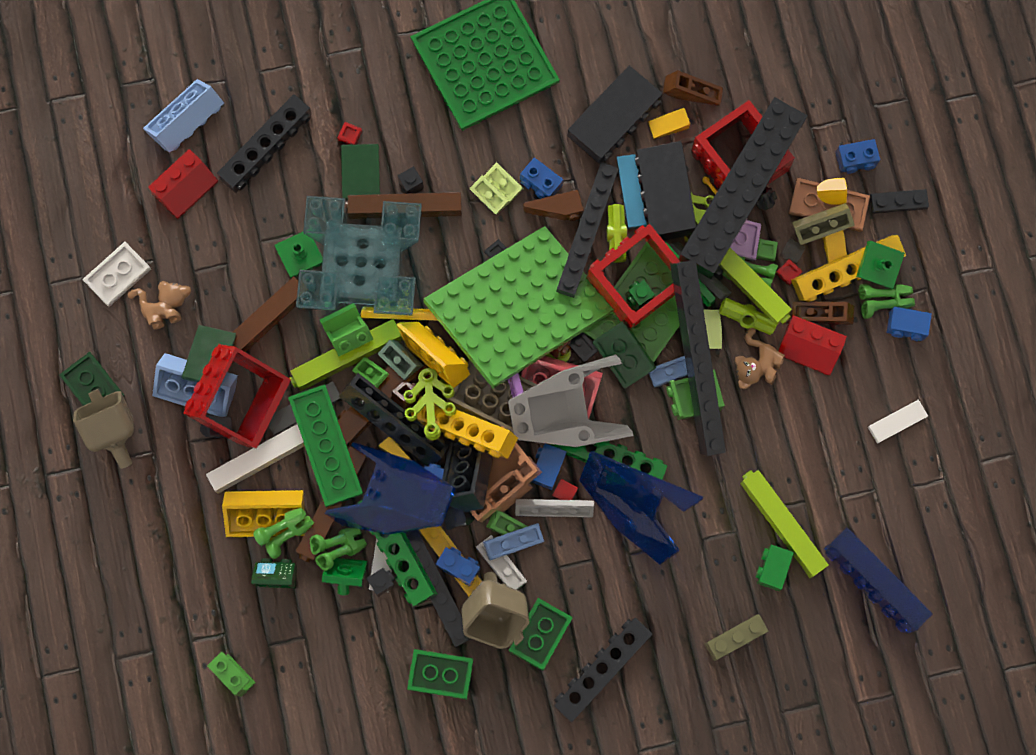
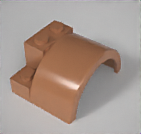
[470,426,542,522]

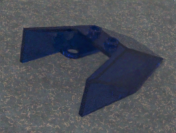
[325,442,456,535]
[579,451,704,565]

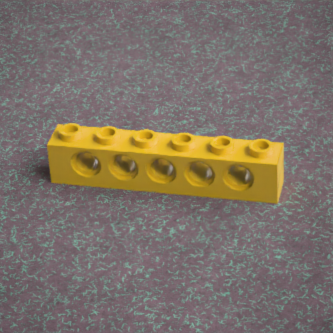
[791,235,906,302]
[411,396,518,459]

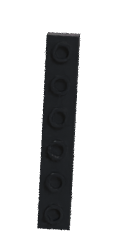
[217,94,312,193]
[339,373,449,467]
[554,618,653,723]

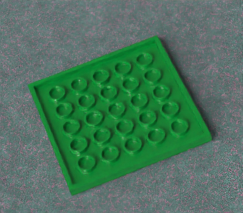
[410,0,560,131]

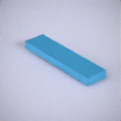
[617,154,647,229]

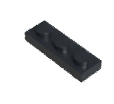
[870,189,929,214]

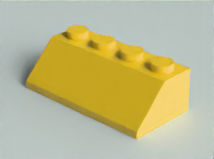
[396,322,470,389]
[222,490,305,537]

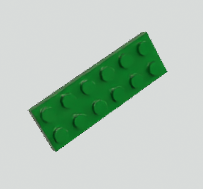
[288,385,363,507]

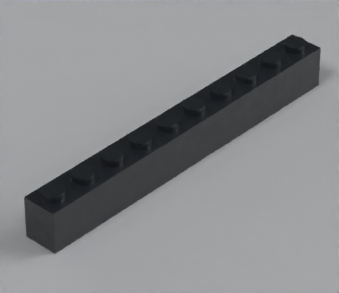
[670,260,726,456]

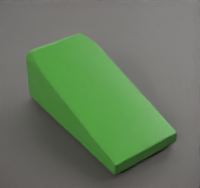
[352,357,389,387]
[486,510,527,535]

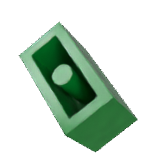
[755,545,794,591]

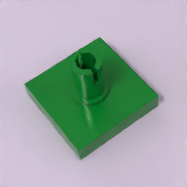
[274,229,325,278]
[856,241,905,289]
[322,558,367,595]

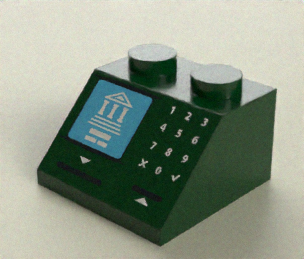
[251,559,297,589]

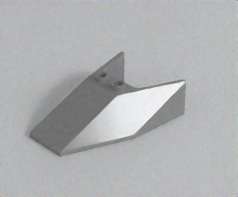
[508,355,633,447]

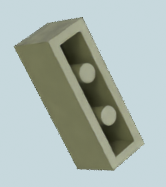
[792,203,855,245]
[705,614,768,661]

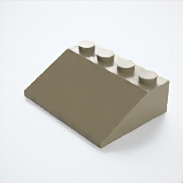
[446,360,537,434]

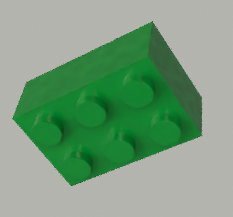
[508,598,573,671]
[407,649,473,700]

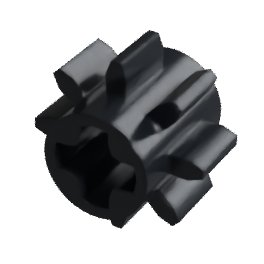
[755,187,778,210]

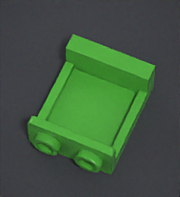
[320,303,373,356]
[666,370,725,420]
[207,652,256,697]

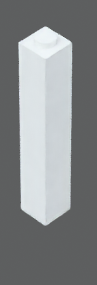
[206,424,305,494]

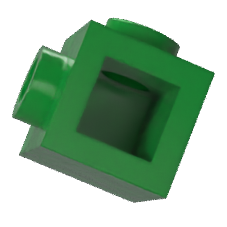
[627,280,655,311]

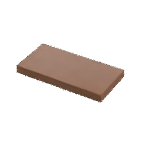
[789,178,870,232]

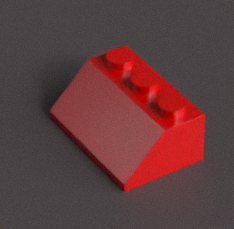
[148,149,219,219]
[778,315,847,376]

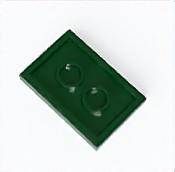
[341,144,380,200]
[592,320,657,389]
[182,325,237,388]
[59,352,125,406]

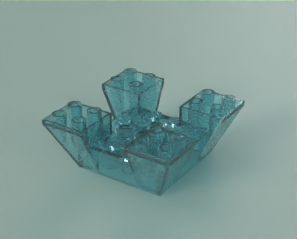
[296,196,422,316]

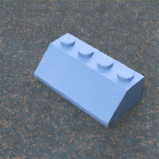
[143,79,224,153]
[152,353,238,417]

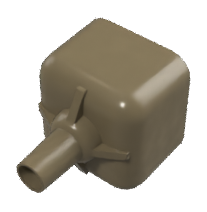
[73,389,134,469]
[461,572,529,649]

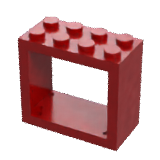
[691,100,795,189]
[586,224,680,329]
[183,344,291,449]

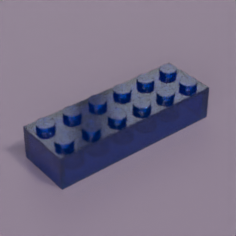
[824,527,933,633]

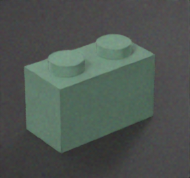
[378,340,424,380]

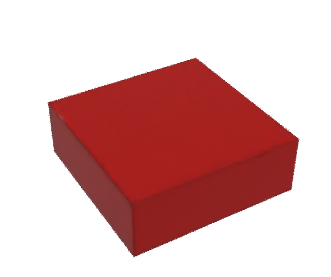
[337,122,362,145]
[776,259,803,286]
[552,479,578,500]

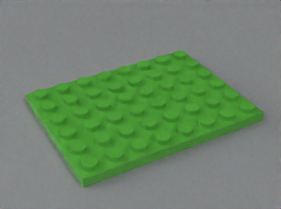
[423,226,614,388]

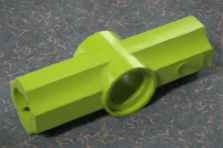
[607,204,627,263]
[719,298,776,335]

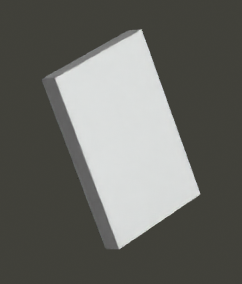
[82,242,151,307]

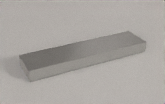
[515,499,594,517]

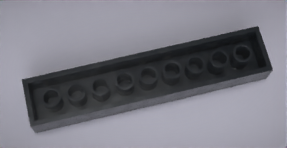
[679,97,808,279]

